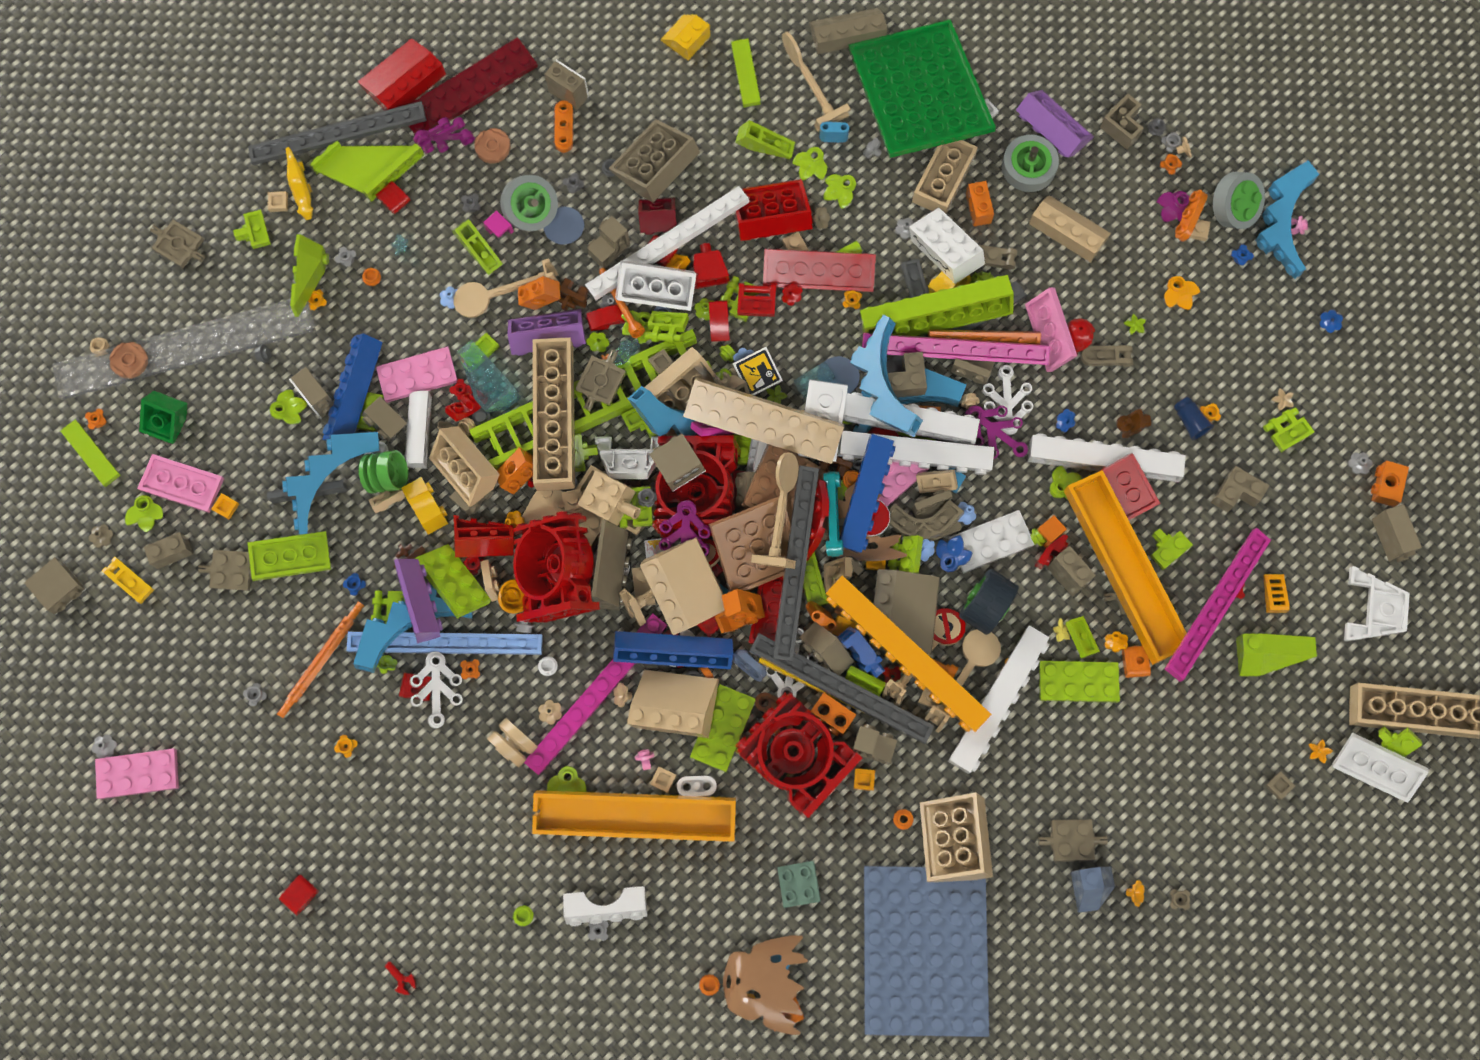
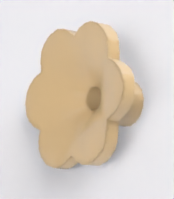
[1176,137,1192,158]
[614,683,632,707]
[538,700,562,725]

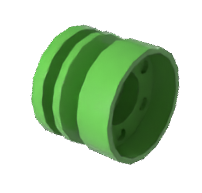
[359,450,408,494]

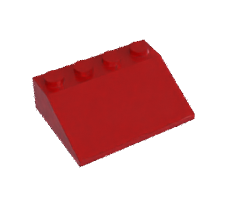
[358,38,446,111]
[734,179,813,241]

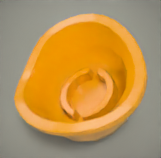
[498,579,524,614]

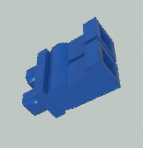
[837,627,885,678]

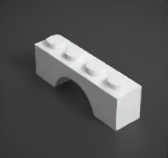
[563,886,647,926]

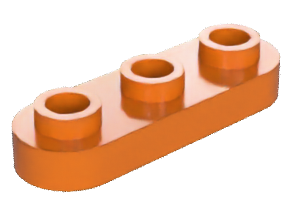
[554,100,573,153]
[1175,190,1208,242]

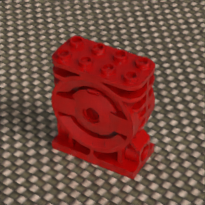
[652,435,741,538]
[513,511,600,623]
[735,692,862,818]

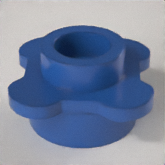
[1231,245,1254,266]
[343,573,366,596]

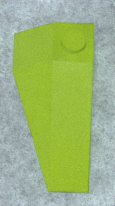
[290,234,329,317]
[1236,634,1317,676]

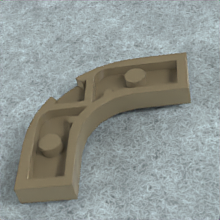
[889,500,964,540]

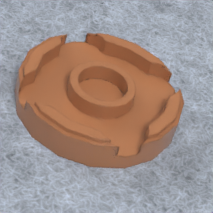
[474,128,511,164]
[109,342,149,379]

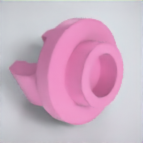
[1291,216,1308,235]
[635,749,655,770]

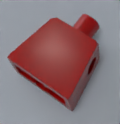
[694,243,729,289]

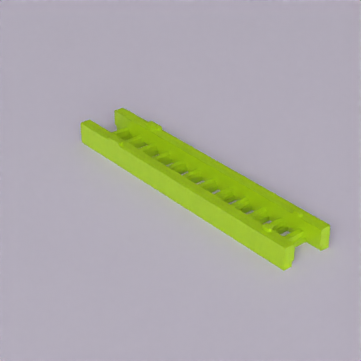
[469,329,712,470]

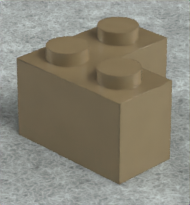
[1100,94,1144,150]
[587,216,630,269]
[888,352,927,398]
[1211,466,1269,513]
[799,622,854,676]
[852,724,897,765]

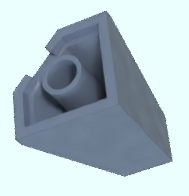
[1071,867,1115,913]

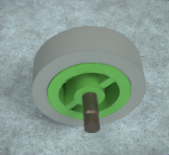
[1002,135,1059,192]
[1213,172,1265,229]
[500,175,558,231]

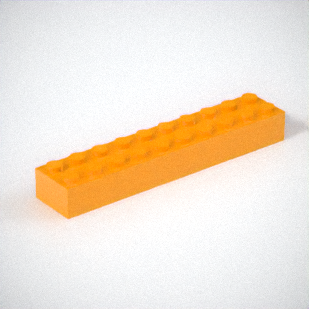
[1064,470,1187,665]
[826,576,992,732]
[532,790,736,842]

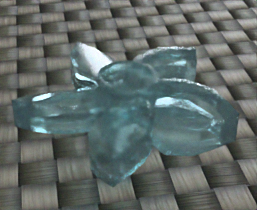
[391,234,408,256]

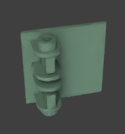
[777,861,821,908]

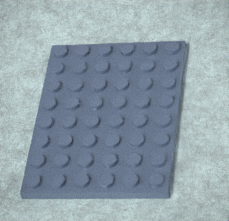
[864,866,989,1037]

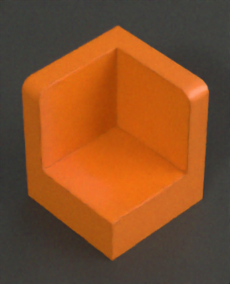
[1037,515,1067,548]
[715,611,748,633]

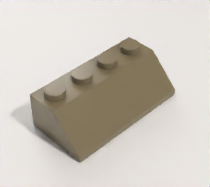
[809,8,887,55]

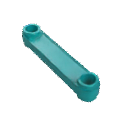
[823,471,844,557]

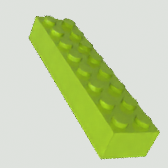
[860,275,1014,337]

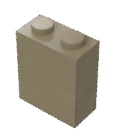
[1372,504,1422,563]
[1047,546,1096,597]

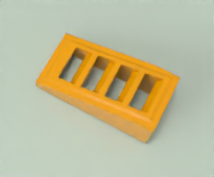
[1263,574,1290,613]

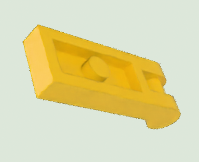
[102,556,154,604]

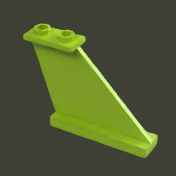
[310,141,424,202]

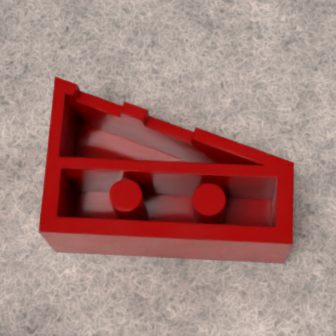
[453,515,514,557]

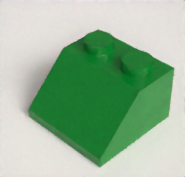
[139,391,188,444]

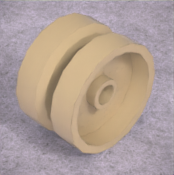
[487,718,538,768]

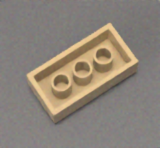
[912,140,978,214]

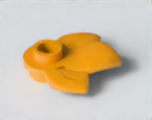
[1164,276,1200,310]

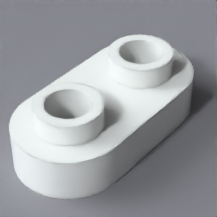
[677,776,717,797]

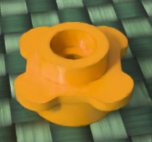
[308,290,327,310]
[842,291,862,310]
[1200,403,1221,421]
[334,735,358,758]

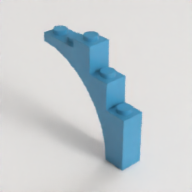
[1255,160,1319,279]
[850,315,923,437]
[853,368,966,433]
[627,386,724,437]
[282,432,379,534]
[353,585,474,673]

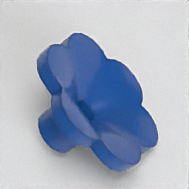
[1320,310,1343,333]
[1056,409,1075,432]

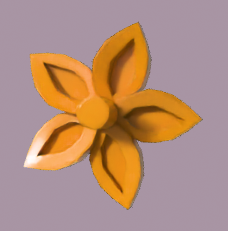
[1308,739,1333,763]

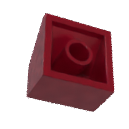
[638,197,677,235]

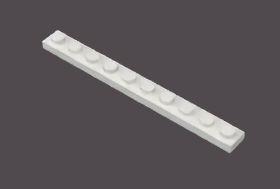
[585,186,750,300]

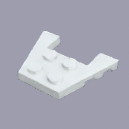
[595,437,659,480]
[1344,566,1410,641]

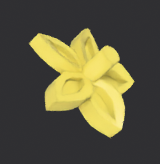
[1053,618,1070,642]

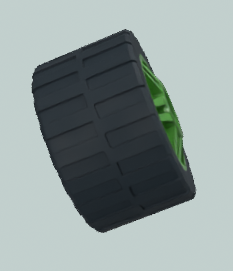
[959,569,1019,635]

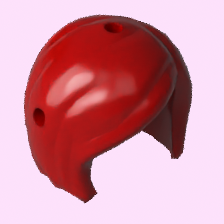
[1067,318,1095,355]

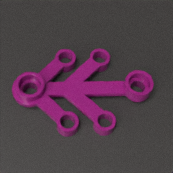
[413,117,475,153]
[966,406,1029,459]
[659,500,711,556]

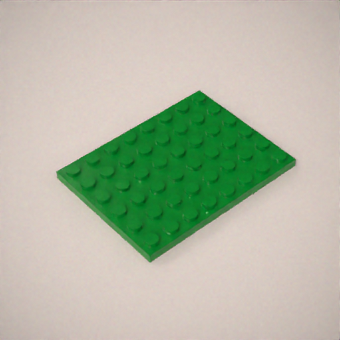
[848,19,996,158]

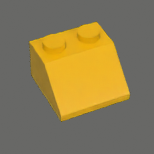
[661,15,710,61]

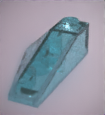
[457,340,521,413]

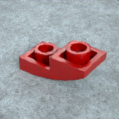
[709,301,730,342]
[586,305,626,331]
[445,390,488,422]
[1035,534,1069,569]

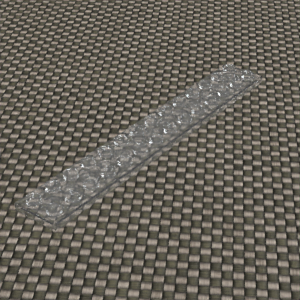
[52,299,316,400]

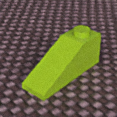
[735,120,795,159]
[452,219,503,275]

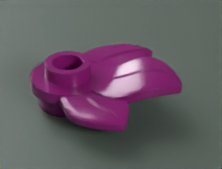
[1157,191,1189,222]

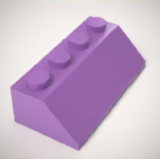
[1016,90,1094,158]
[507,309,586,356]
[394,559,443,644]

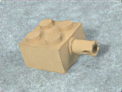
[577,470,641,526]

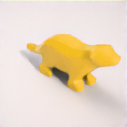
[286,147,313,220]

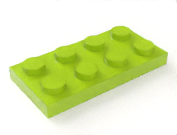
[247,531,331,581]
[415,544,491,619]
[1039,661,1120,703]
[690,684,755,772]

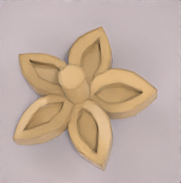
[1271,388,1294,411]

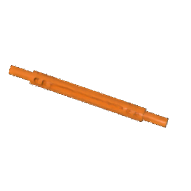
[277,601,364,718]

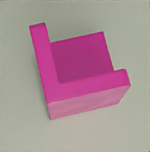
[483,210,514,238]

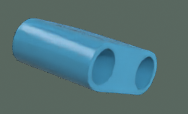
[819,122,849,143]

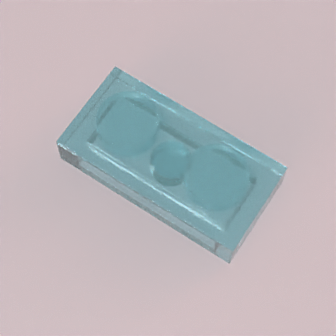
[606,340,641,365]
[793,362,835,398]

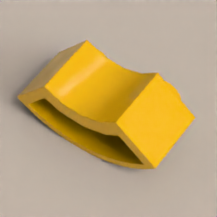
[401,477,448,535]

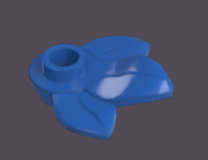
[936,535,972,572]

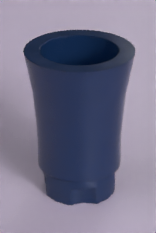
[1174,397,1214,440]

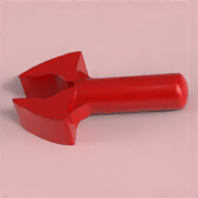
[385,961,417,995]

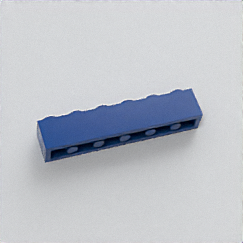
[322,333,383,441]
[839,434,896,553]
[613,631,733,669]

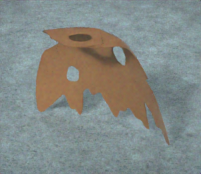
[823,483,907,561]
[723,935,808,1035]

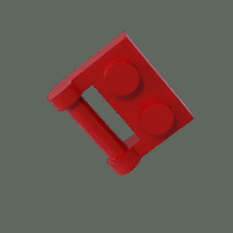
[737,283,776,317]

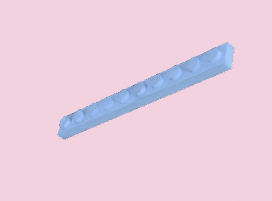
[346,632,543,655]

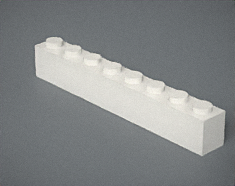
[843,392,980,445]
[838,431,994,475]
[1028,433,1186,482]
[948,625,1050,774]

